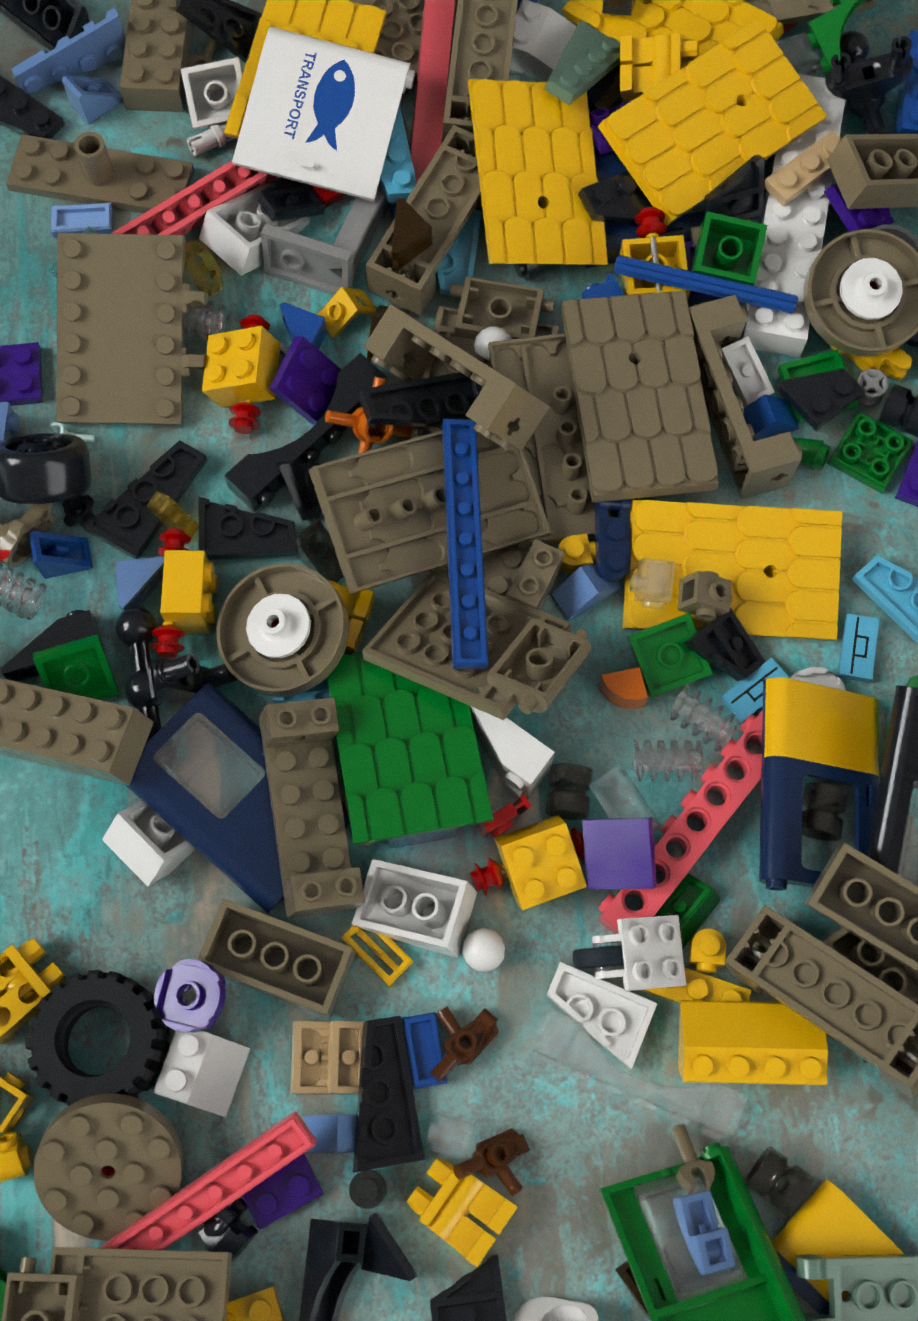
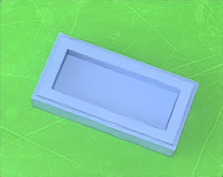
[51,203,113,238]

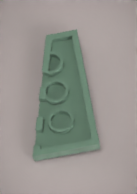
[545,20,620,105]

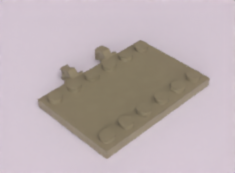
[56,233,207,425]

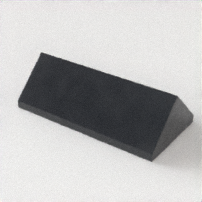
[0,0,90,51]

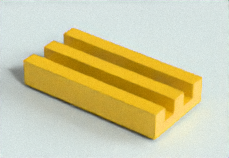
[341,926,414,987]

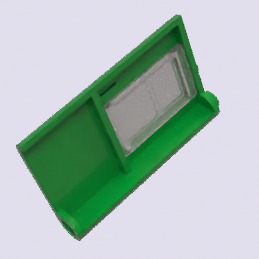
[600,1143,807,1321]

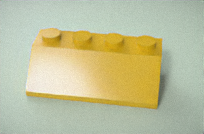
[678,1000,828,1085]

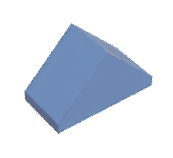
[62,75,123,125]
[115,556,164,612]
[551,564,623,621]
[305,1114,357,1153]

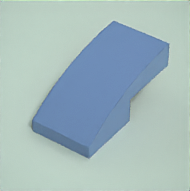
[672,1190,736,1275]

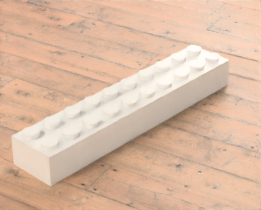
[741,74,845,358]

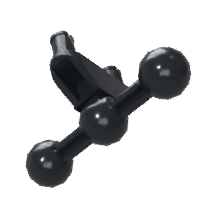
[825,30,913,134]
[115,607,238,772]

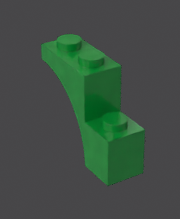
[806,0,866,77]

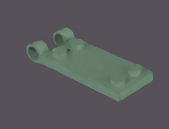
[796,1254,918,1321]

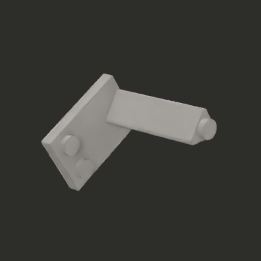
[261,185,390,295]

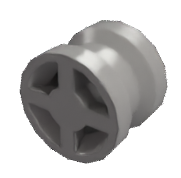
[857,369,889,408]

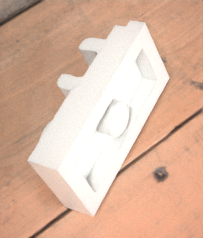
[721,336,775,407]

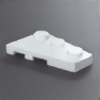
[546,962,657,1070]

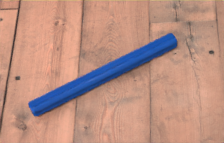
[614,255,798,313]

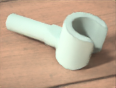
[50,422,95,443]

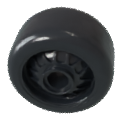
[0,433,92,504]

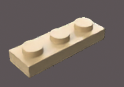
[764,130,842,207]

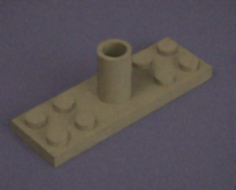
[6,132,195,214]

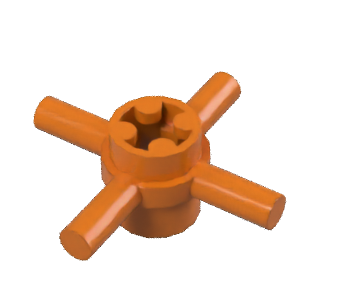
[325,376,412,454]

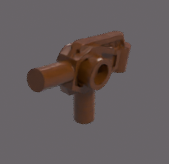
[430,1007,499,1082]
[453,1128,530,1196]

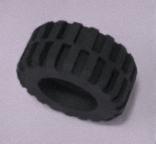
[26,970,170,1106]

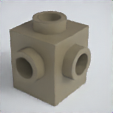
[678,571,732,621]

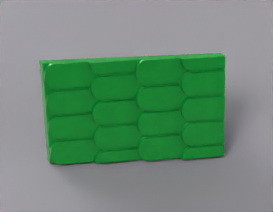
[327,652,493,849]

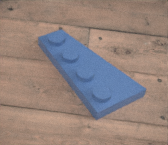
[11,7,126,94]

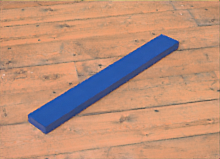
[442,419,488,669]

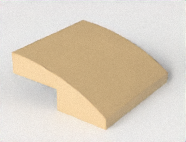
[290,1021,363,1094]

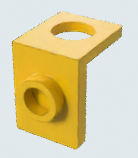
[317,287,377,338]
[0,1072,35,1134]

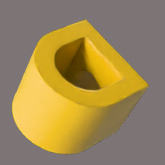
[558,533,596,575]
[687,928,726,973]
[0,1132,34,1183]

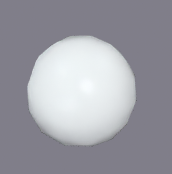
[474,326,512,361]
[462,928,505,972]

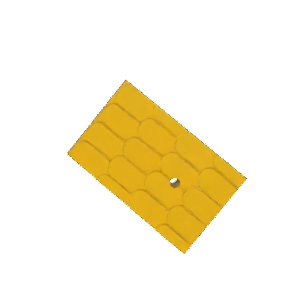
[224,0,387,139]
[562,0,784,67]
[597,18,828,226]
[468,79,608,265]
[622,500,843,641]

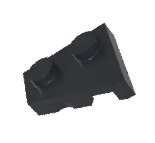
[705,155,764,220]
[578,171,651,224]
[258,177,326,222]
[776,369,865,431]
[683,607,766,681]
[430,1255,507,1321]

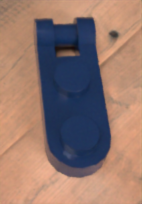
[595,499,632,582]

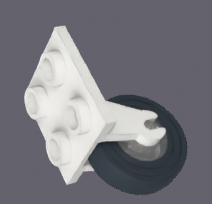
[573,915,686,991]

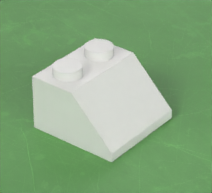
[181,57,244,129]
[102,801,195,887]
[153,1030,251,1117]

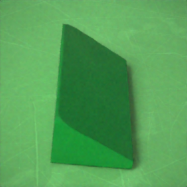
[654,873,720,950]

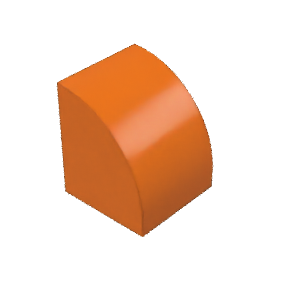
[599,667,648,709]

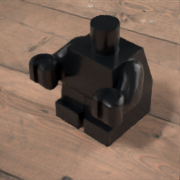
[198,1197,259,1262]

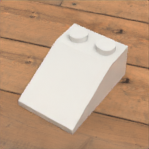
[510,0,577,82]
[199,183,310,276]
[469,706,555,799]
[352,859,477,958]

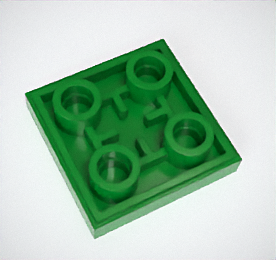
[827,411,914,494]

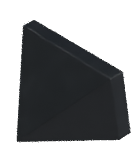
[361,1212,417,1281]

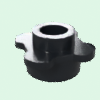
[62,495,95,527]

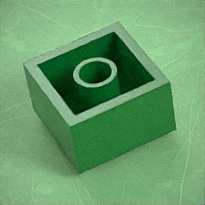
[691,211,767,285]

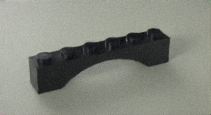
[224,353,387,512]
[299,1219,367,1321]

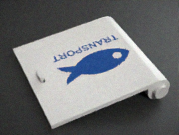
[232,26,415,201]

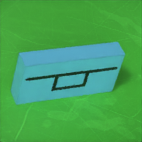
[837,613,879,683]
[720,658,789,724]

